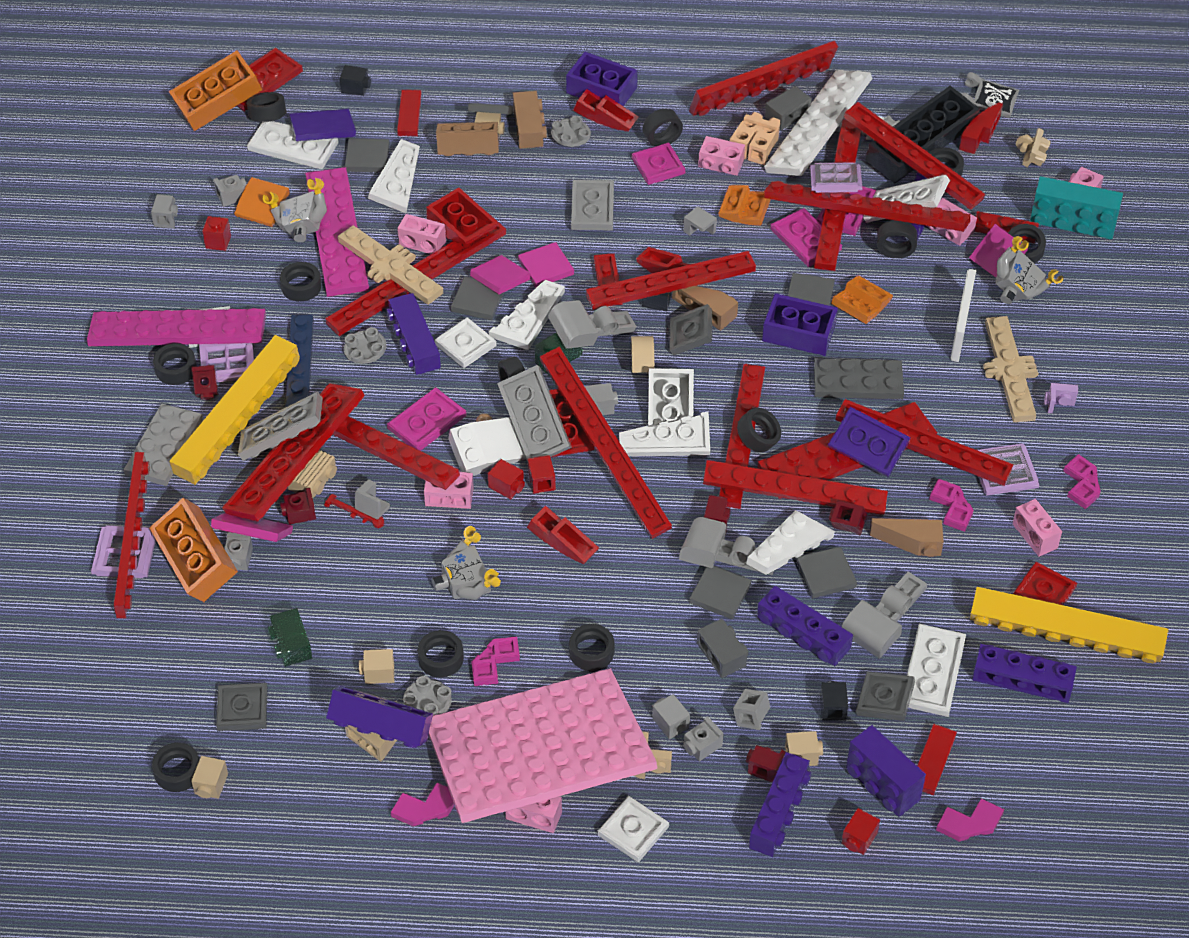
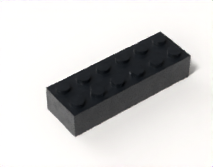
[865,85,980,184]

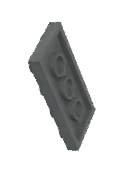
[814,358,904,399]

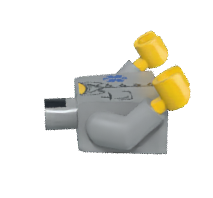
[263,178,327,242]
[995,236,1064,304]
[432,526,501,600]

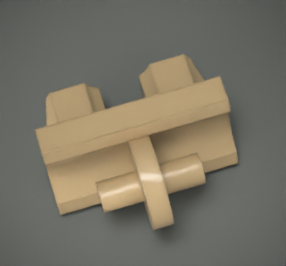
[1016,128,1051,167]

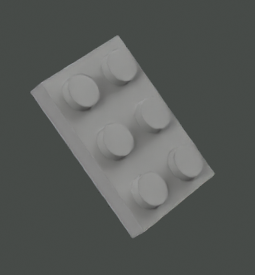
[571,180,614,231]

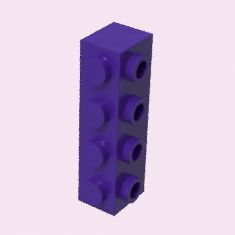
[386,293,441,375]
[757,586,853,667]
[972,644,1077,703]
[326,686,433,748]
[749,752,812,857]

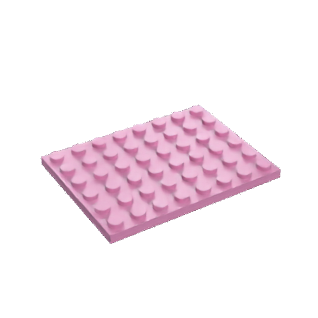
[428,668,657,823]

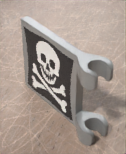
[962,72,1019,118]

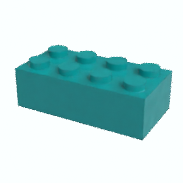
[1030,176,1123,239]

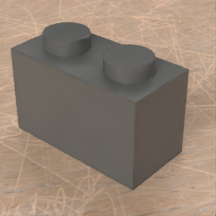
[765,86,812,130]
[697,619,749,678]

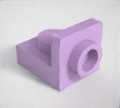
[1044,383,1078,413]

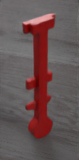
[324,494,384,528]

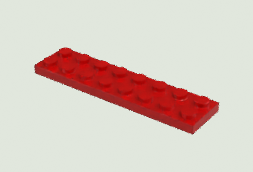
[689,41,838,116]
[222,383,365,522]
[757,402,938,499]

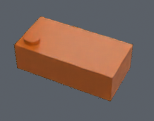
[169,50,262,131]
[149,498,238,602]

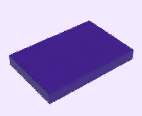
[289,109,356,141]
[828,407,910,478]

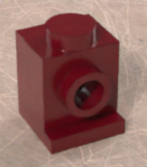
[192,365,219,400]
[280,488,316,525]
[704,495,731,535]
[829,500,867,536]
[745,745,786,783]

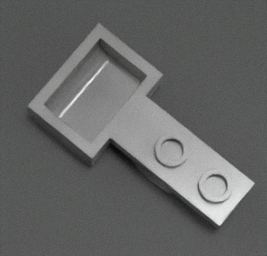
[548,300,637,349]
[679,517,774,575]
[842,572,927,659]

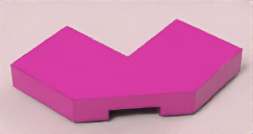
[1063,454,1101,509]
[929,479,974,532]
[472,637,520,686]
[391,783,455,827]
[936,799,1004,841]

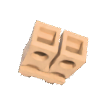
[730,112,780,165]

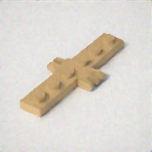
[338,225,443,305]
[983,316,1038,422]

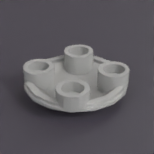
[551,116,591,147]
[344,327,387,364]
[403,676,452,716]

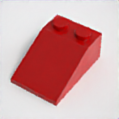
[426,187,499,245]
[549,389,595,458]

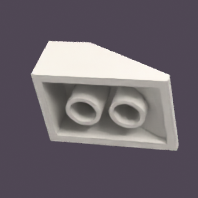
[648,369,694,427]
[448,417,526,476]

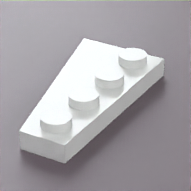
[489,280,565,350]

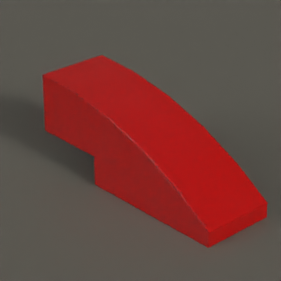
[573,89,639,131]
[959,102,1003,154]
[636,247,690,273]
[527,505,599,564]

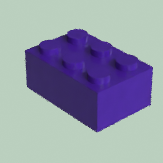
[566,52,638,106]
[762,293,838,356]
[846,725,926,817]

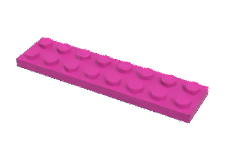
[305,167,369,297]
[87,308,266,346]

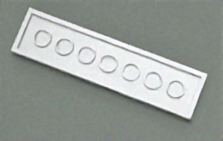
[764,70,872,176]

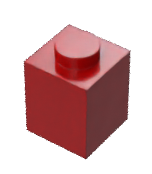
[203,216,231,251]
[528,455,556,494]
[488,459,525,500]
[841,808,880,855]

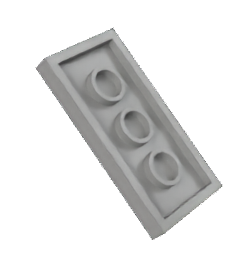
[497,365,572,461]
[238,392,323,461]
[124,403,203,486]

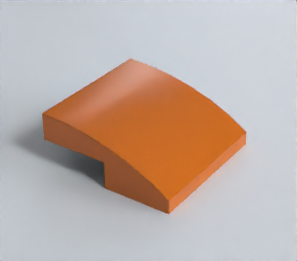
[235,177,290,227]
[718,185,771,226]
[831,275,893,324]

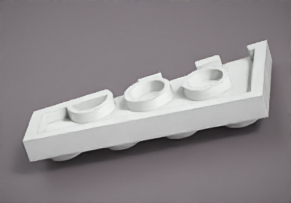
[368,139,420,213]
[619,411,710,457]
[746,510,835,575]

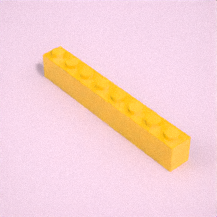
[169,335,300,485]
[970,587,1168,663]

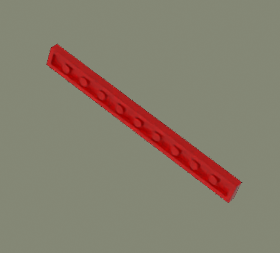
[814,119,861,271]
[764,181,971,232]
[325,219,506,336]
[540,347,672,539]

